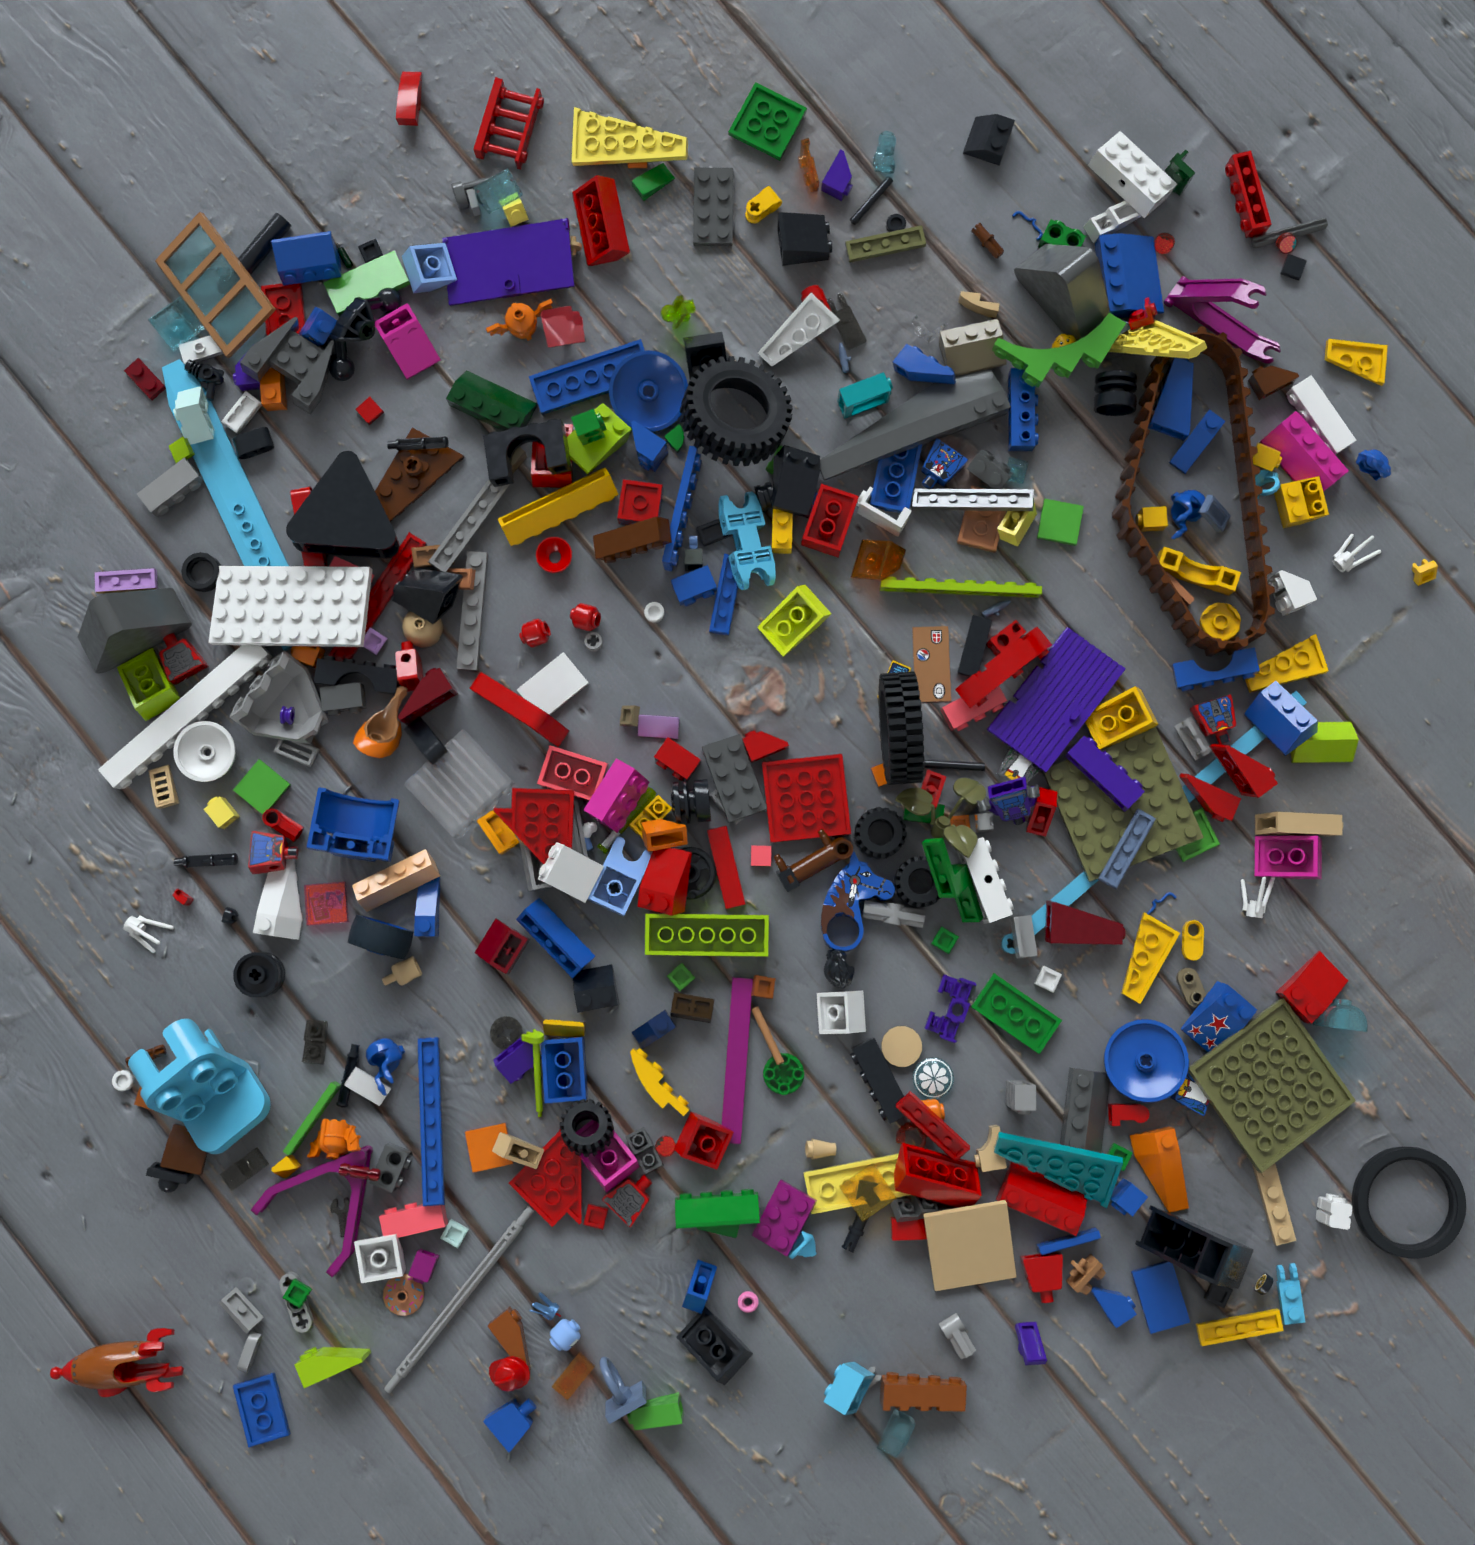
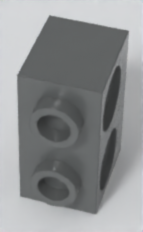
[369,1142,413,1193]

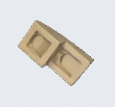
[958,291,999,318]

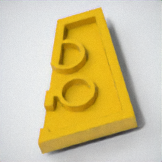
[1324,339,1388,386]

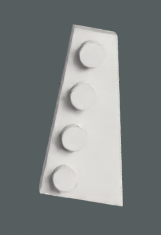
[758,293,840,366]

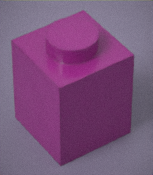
[408,1248,440,1284]

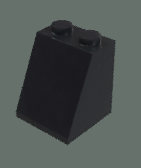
[777,212,833,266]
[392,568,463,624]

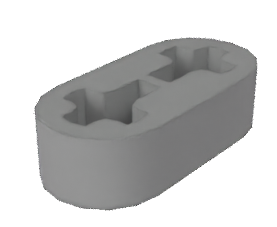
[237,1331,262,1373]

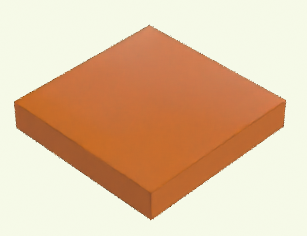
[465,1123,514,1173]

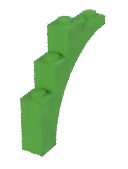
[992,313,1126,388]

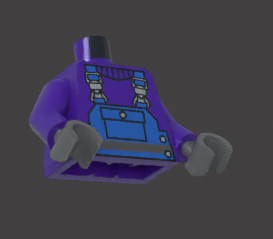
[976,776,1040,825]

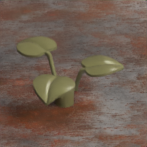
[895,778,986,858]

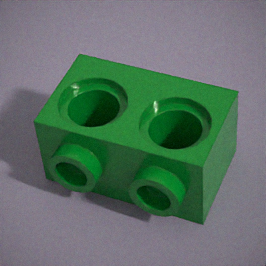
[1038,219,1086,248]
[571,409,607,446]

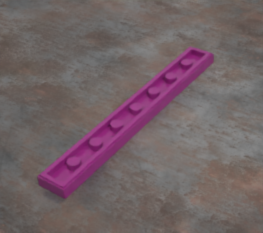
[722,977,753,1144]

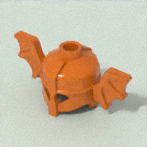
[486,299,553,341]
[307,1119,361,1160]

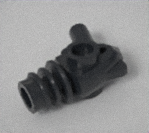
[184,359,224,401]

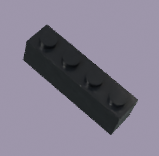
[850,1037,905,1124]

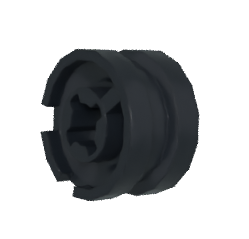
[754,481,775,512]

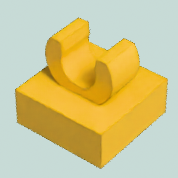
[1412,559,1438,586]

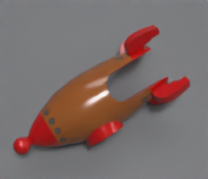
[50,1328,184,1397]

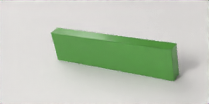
[283,1081,341,1156]

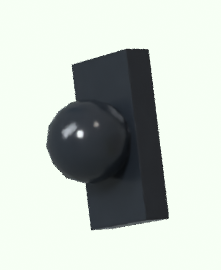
[146,1162,194,1193]

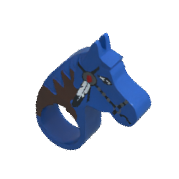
[821,851,895,952]

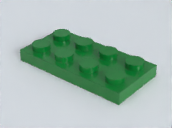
[971,973,1062,1054]

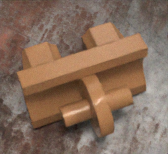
[1066,1254,1106,1295]

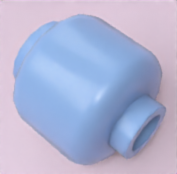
[549,1319,581,1351]

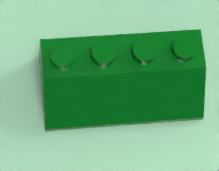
[675,1189,760,1229]

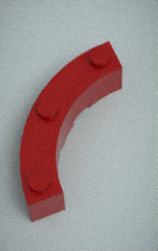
[955,626,1052,708]

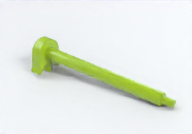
[521,1029,544,1117]

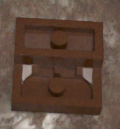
[160,1124,208,1175]

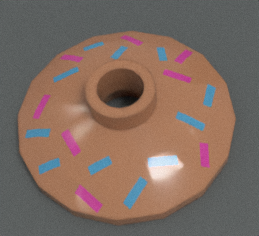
[383,1274,424,1316]

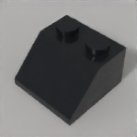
[963,114,1015,166]
[683,332,727,379]
[573,964,620,1013]

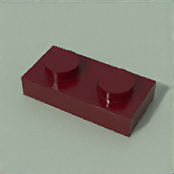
[124,358,166,401]

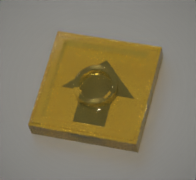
[839,1163,897,1222]

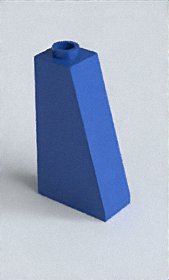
[1148,357,1194,441]

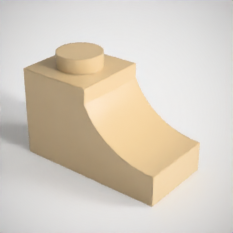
[974,1125,1007,1172]

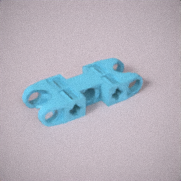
[718,491,776,590]

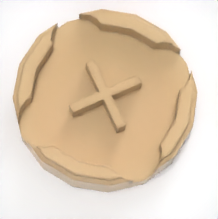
[881,1026,922,1067]

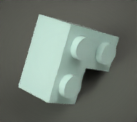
[173,386,215,445]

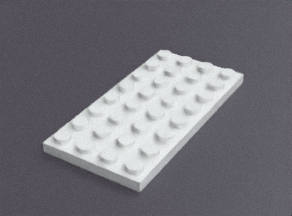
[208,566,373,647]

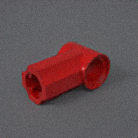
[262,809,304,842]

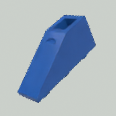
[893,344,956,384]

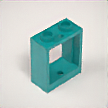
[837,372,893,419]

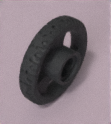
[680,847,717,900]

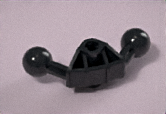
[329,288,402,381]

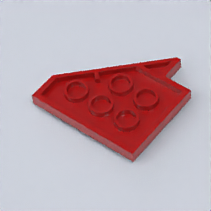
[493,788,574,864]
[509,1129,582,1227]

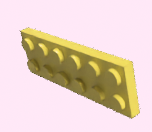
[803,1148,925,1214]

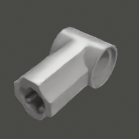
[939,1313,976,1359]

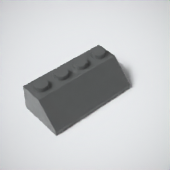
[1060,1067,1110,1153]

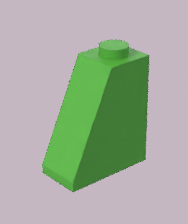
[627,1392,684,1430]

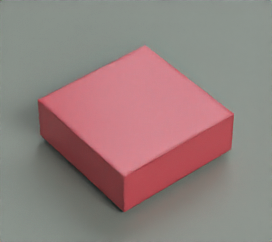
[751,845,772,867]

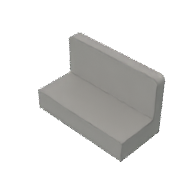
[1010,915,1038,959]

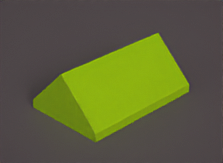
[1291,722,1359,763]

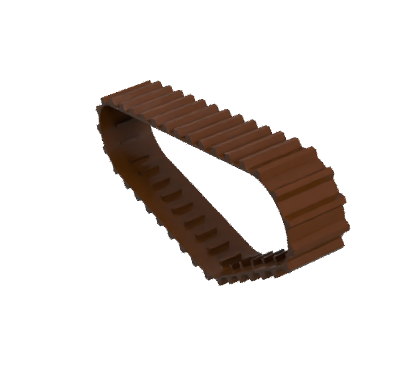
[1112,326,1275,657]

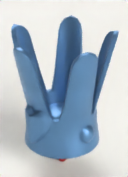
[529,1292,561,1320]

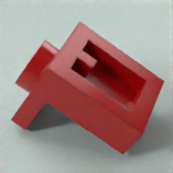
[1129,297,1157,330]

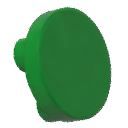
[763,1053,804,1095]

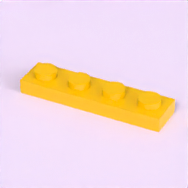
[1196,1308,1284,1346]

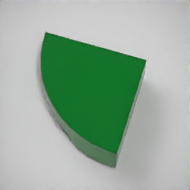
[664,424,684,453]

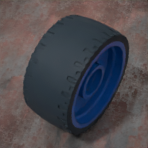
[348,915,414,960]

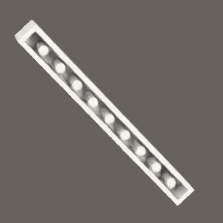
[98,645,273,789]

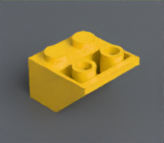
[1274,476,1329,528]

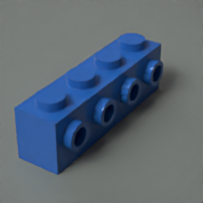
[1008,368,1039,451]
[516,898,595,978]

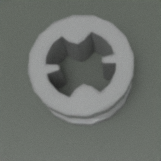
[584,632,603,652]

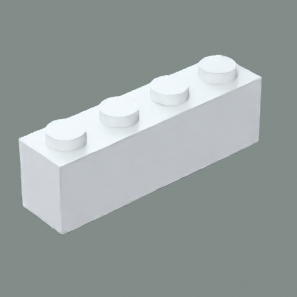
[1286,375,1356,455]

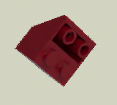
[474,918,530,974]

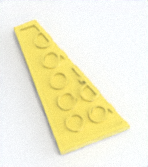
[1108,320,1207,359]

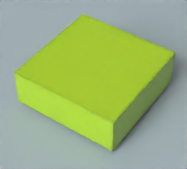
[169,437,195,463]

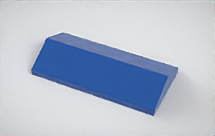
[870,444,922,513]

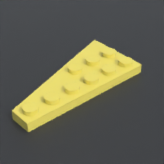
[572,107,688,166]

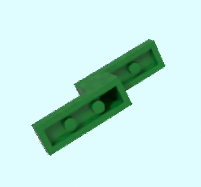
[922,838,983,922]

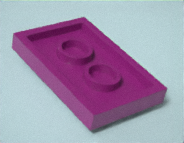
[752,1180,817,1256]

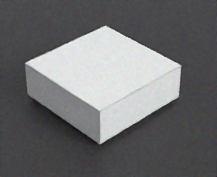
[1034,965,1062,993]

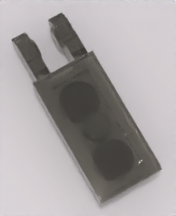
[827,293,866,350]

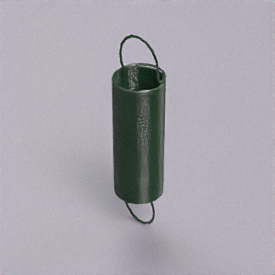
[337,243,353,269]

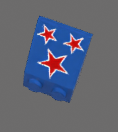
[1181,981,1257,1052]

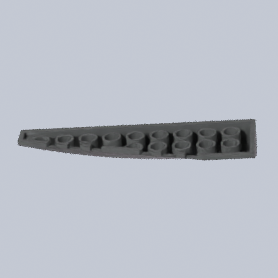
[820,369,1011,481]

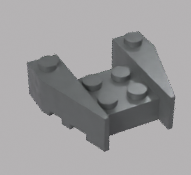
[240,317,335,414]

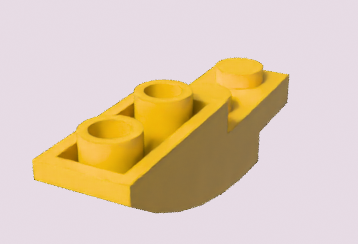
[630,1048,690,1116]

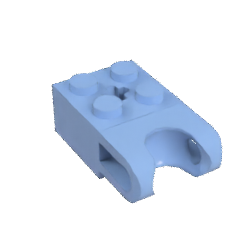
[587,836,652,917]

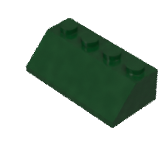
[446,370,538,431]

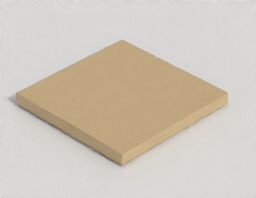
[923,1200,1017,1291]

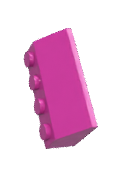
[1260,411,1349,492]

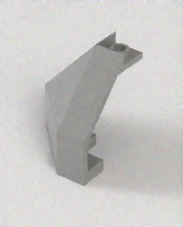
[230,651,329,744]

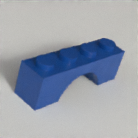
[1172,647,1260,692]

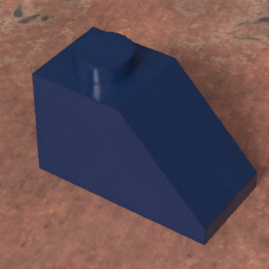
[632,1009,677,1049]

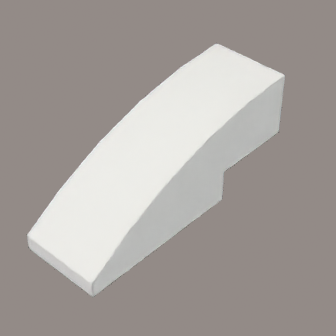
[1083,201,1141,243]

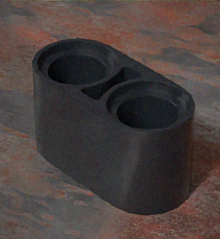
[232,427,274,459]

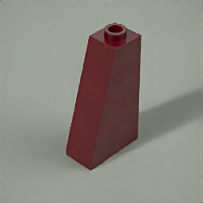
[1045,900,1126,945]

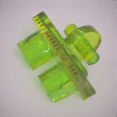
[660,295,695,329]

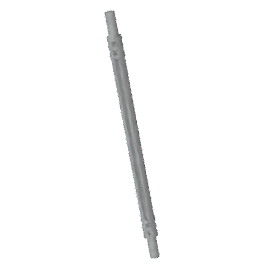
[384,1205,535,1393]

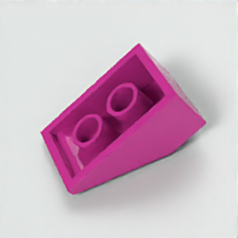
[1254,836,1322,879]
[575,1120,639,1193]

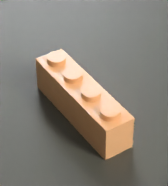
[352,849,440,912]

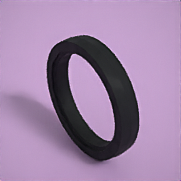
[1352,1147,1466,1259]

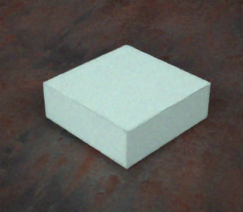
[440,1219,469,1248]

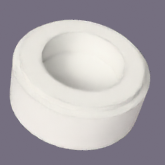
[644,602,665,623]
[112,1070,135,1091]

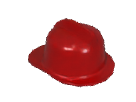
[489,1356,530,1392]

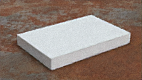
[517,652,589,715]

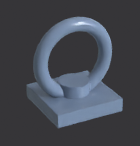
[599,1357,647,1424]

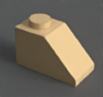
[492,1132,544,1169]

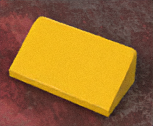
[543,1019,586,1037]

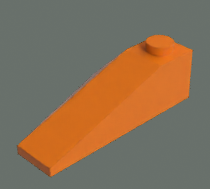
[1129,1126,1189,1213]

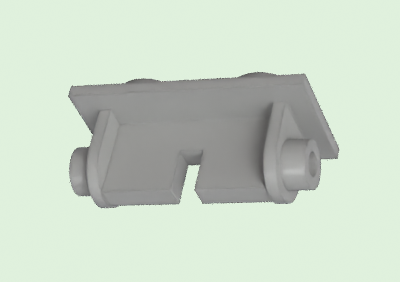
[1174,717,1212,761]

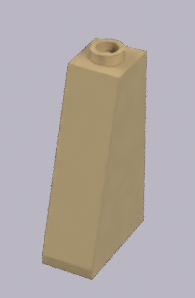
[1255,812,1343,836]

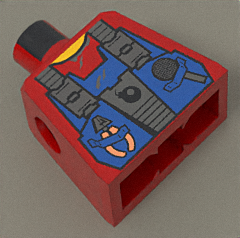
[1190,694,1236,745]

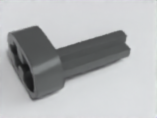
[451,176,493,210]

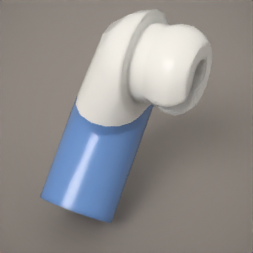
[583,822,597,851]

